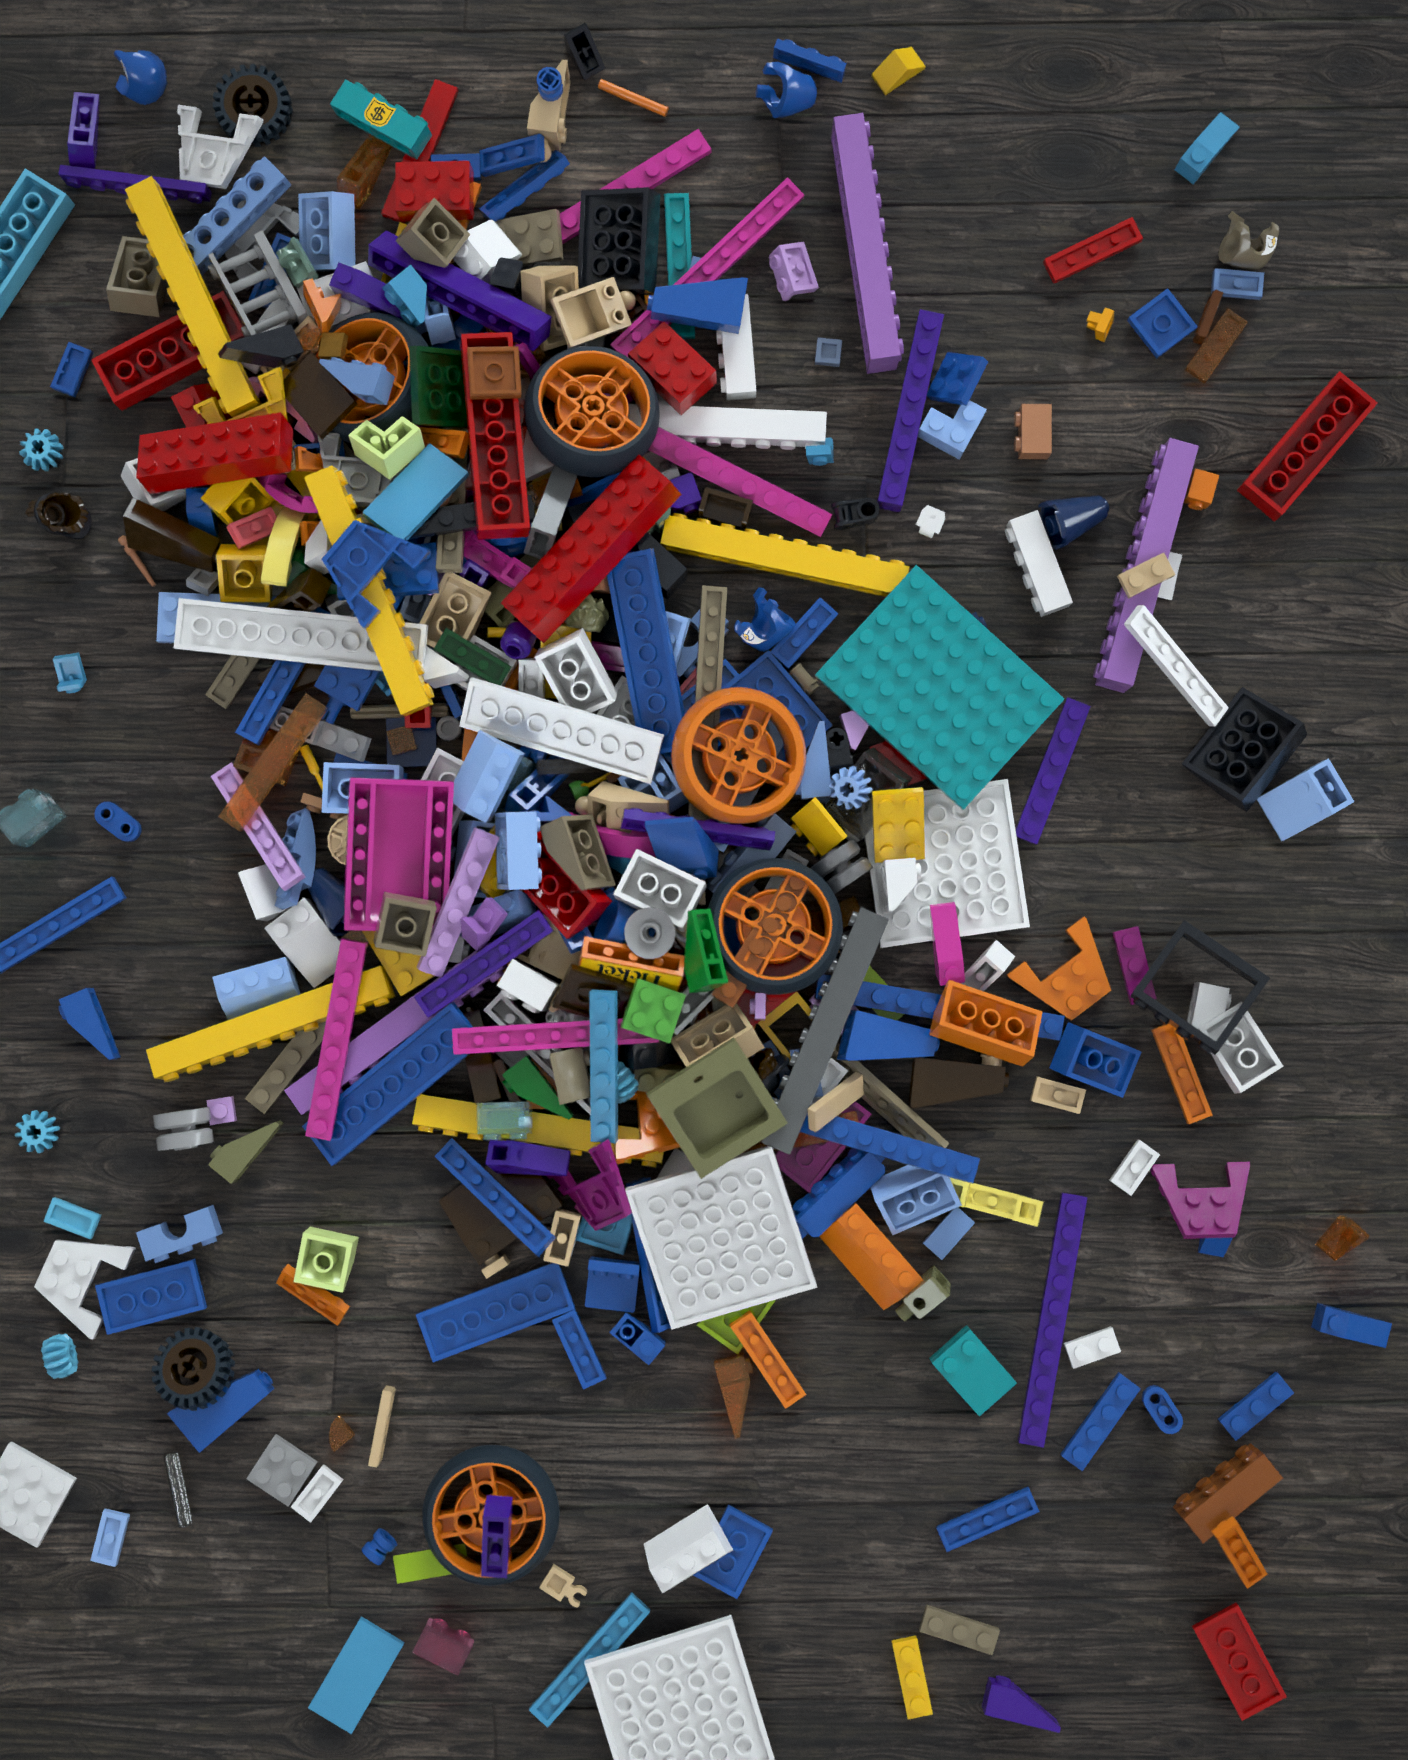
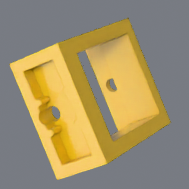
[758,992,812,1062]

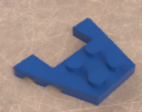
[322,520,430,629]

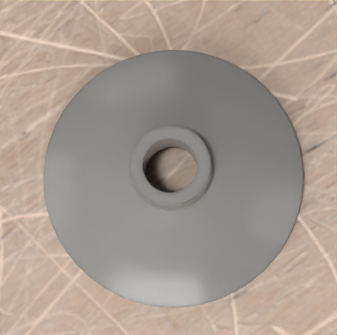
[624,907,675,959]

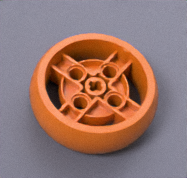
[671,687,806,824]

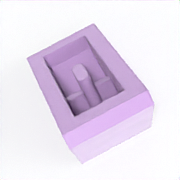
[839,711,869,753]

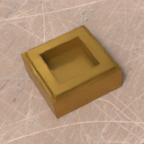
[318,332,348,360]

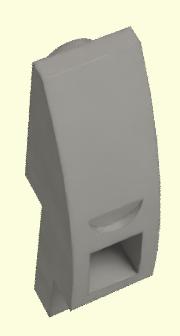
[270,706,372,762]

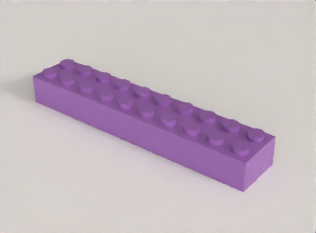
[831,113,904,374]
[1093,438,1199,693]

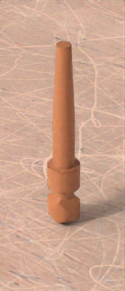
[118,535,156,587]

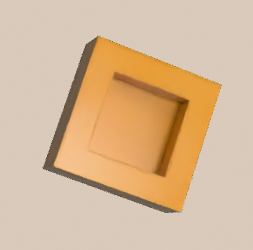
[1087,308,1114,342]

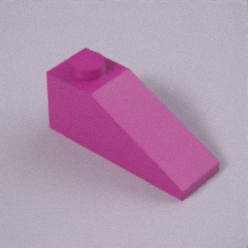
[930,902,965,986]

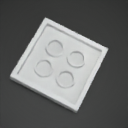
[0,1442,77,1548]

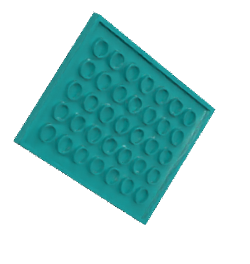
[815,565,1064,810]

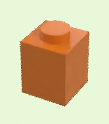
[1183,468,1219,510]

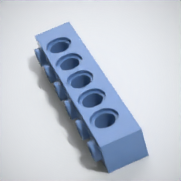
[183,156,291,276]

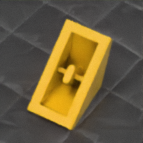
[872,47,926,95]

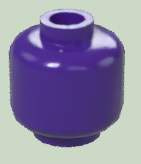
[500,622,537,659]

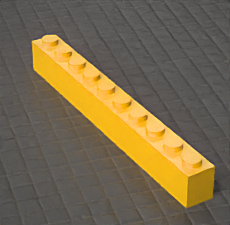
[125,176,261,417]
[304,465,434,716]
[660,513,909,597]
[146,966,396,1082]
[412,1095,664,1168]

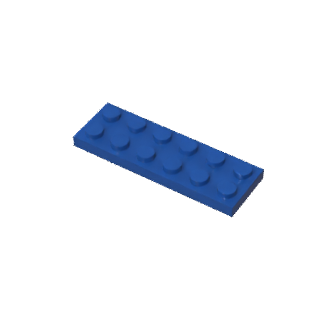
[416,1263,576,1362]

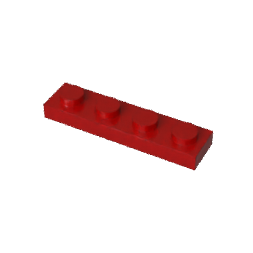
[1043,217,1143,284]

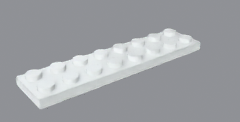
[459,677,664,784]

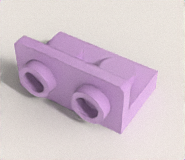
[769,242,819,301]

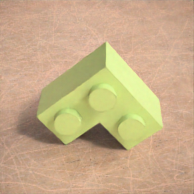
[349,416,425,480]

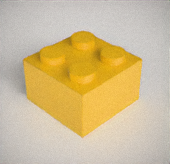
[200,478,275,525]
[216,544,273,603]

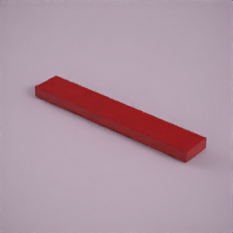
[381,79,459,224]

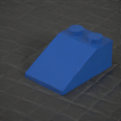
[645,817,719,880]
[1049,1022,1141,1098]

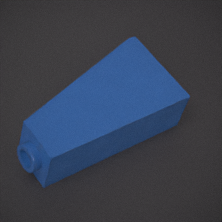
[647,277,748,334]
[837,1010,940,1061]
[167,1369,274,1453]

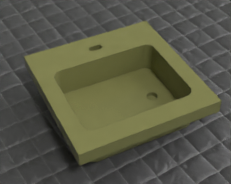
[646,1037,788,1179]

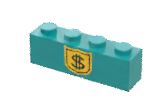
[330,79,432,160]

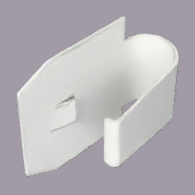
[916,505,945,538]

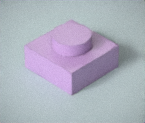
[750,993,766,1021]
[206,1096,237,1125]

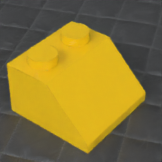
[790,797,847,857]

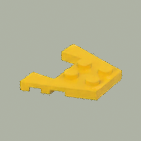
[193,367,288,424]

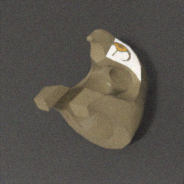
[1218,211,1279,270]

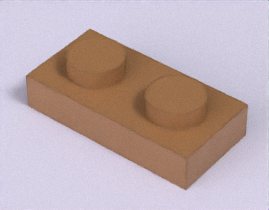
[301,793,347,820]

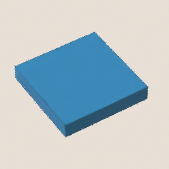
[576,1214,633,1255]

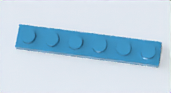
[590,990,618,1143]
[529,1592,650,1728]

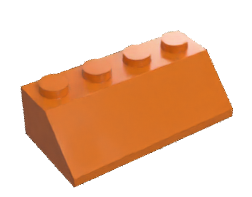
[929,980,1043,1067]
[819,1202,923,1310]

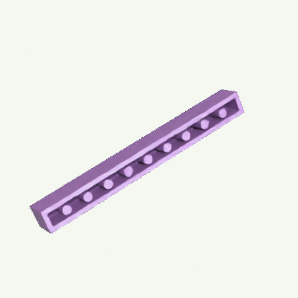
[284,942,508,1115]

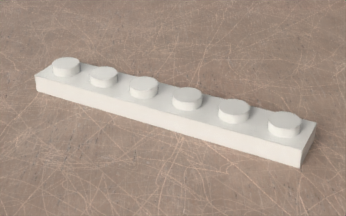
[1124,605,1228,726]

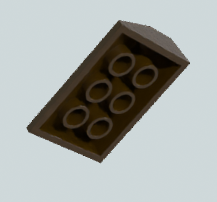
[439,1166,564,1265]

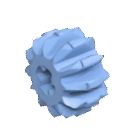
[828,766,873,810]

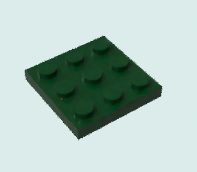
[409,345,467,428]

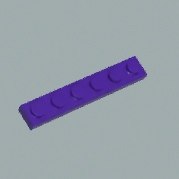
[59,165,212,203]
[1015,697,1091,845]
[621,808,775,851]
[414,910,554,1018]

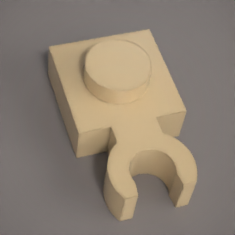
[539,1564,587,1607]

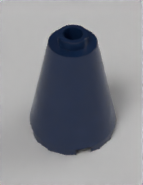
[1038,495,1109,550]
[307,868,348,937]

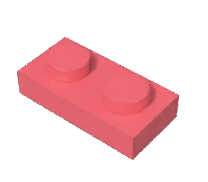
[226,507,277,549]

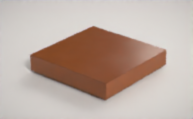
[467,346,522,399]

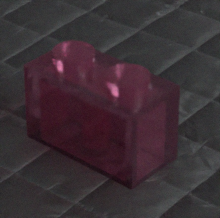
[412,1617,474,1676]

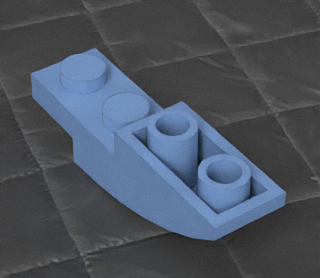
[274,808,316,910]

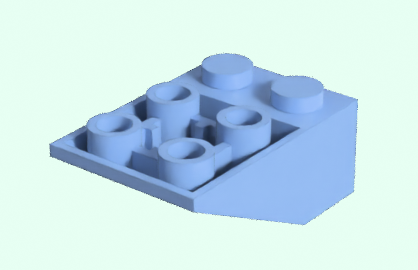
[1257,758,1354,842]

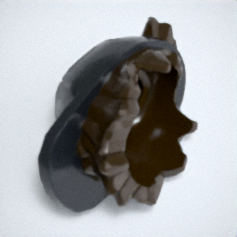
[25,492,92,540]
[749,1048,789,1095]

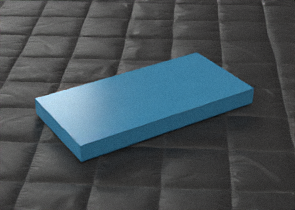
[363,443,469,541]
[308,1616,405,1734]

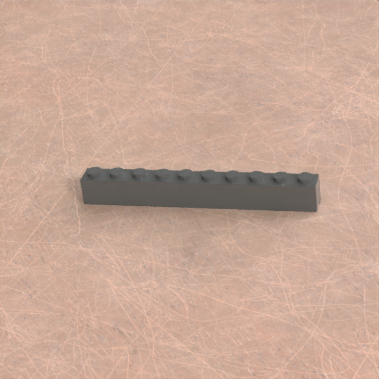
[761,907,889,1155]

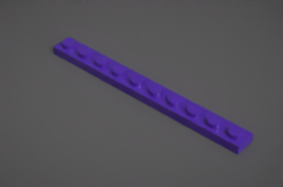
[1018,1192,1087,1448]

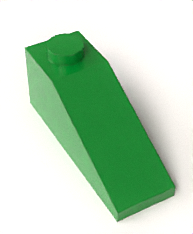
[684,909,728,993]
[502,1056,574,1120]

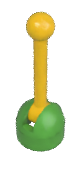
[568,772,612,801]

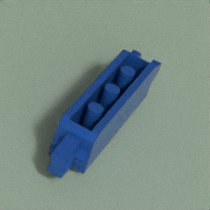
[792,1148,885,1239]

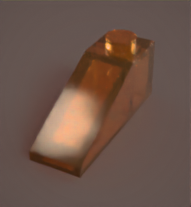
[337,134,392,209]
[714,1352,754,1439]

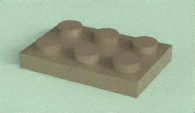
[495,209,564,268]

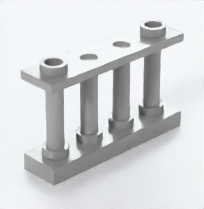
[208,230,308,337]

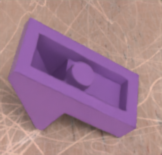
[461,897,508,952]

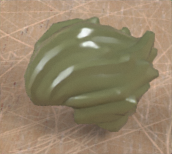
[564,594,609,633]

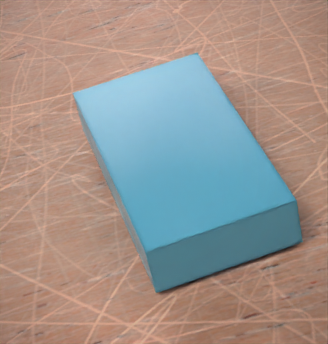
[43,1197,101,1239]

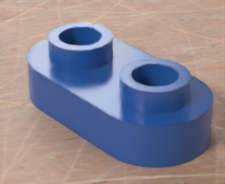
[94,802,141,842]
[1142,1385,1183,1434]

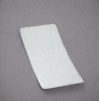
[1158,552,1182,600]

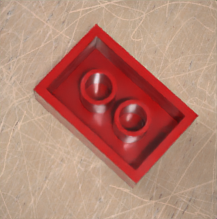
[395,161,474,222]
[628,321,717,415]

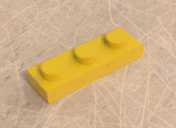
[891,1635,933,1719]

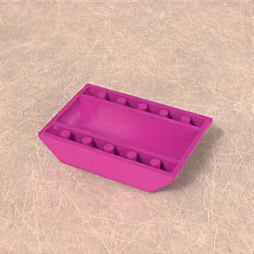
[344,777,454,931]

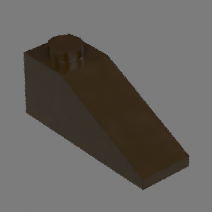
[267,568,332,612]

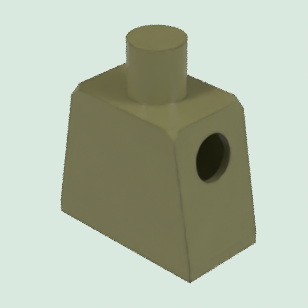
[895,1265,951,1321]

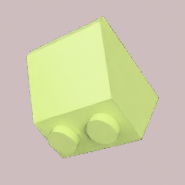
[293,1227,359,1293]

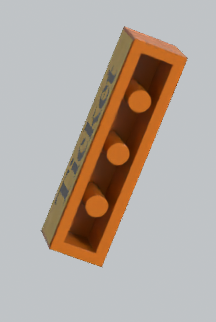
[578,936,685,992]

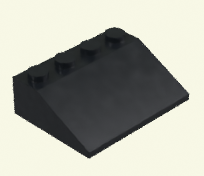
[578,187,660,295]
[1182,687,1308,812]

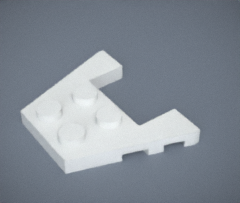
[178,105,263,189]
[34,1240,136,1340]

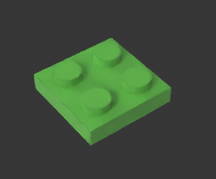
[620,978,686,1043]

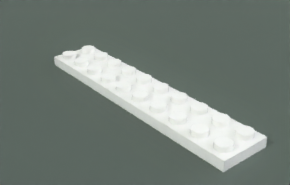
[174,598,429,676]

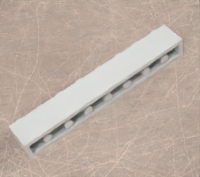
[628,404,827,450]

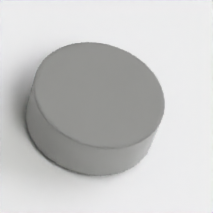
[436,716,462,741]

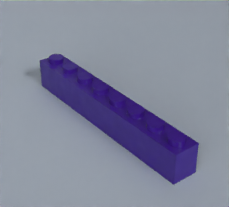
[368,230,552,351]
[877,309,944,513]

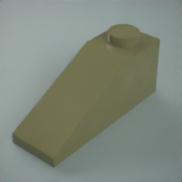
[208,1120,284,1184]

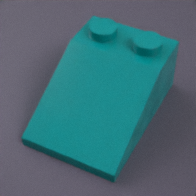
[929,1325,1017,1417]

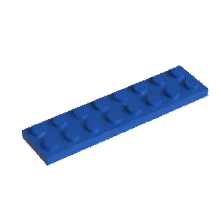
[607,548,685,754]
[302,1002,473,1166]

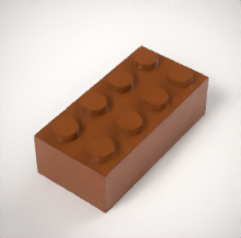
[1173,1443,1283,1543]

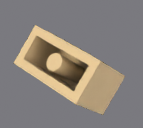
[543,1208,582,1267]

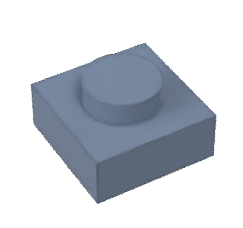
[815,338,842,367]

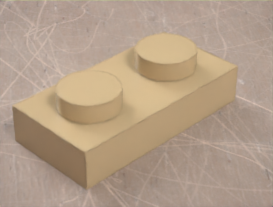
[1117,553,1175,599]
[1030,1076,1086,1114]

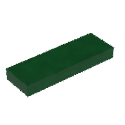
[433,628,512,686]

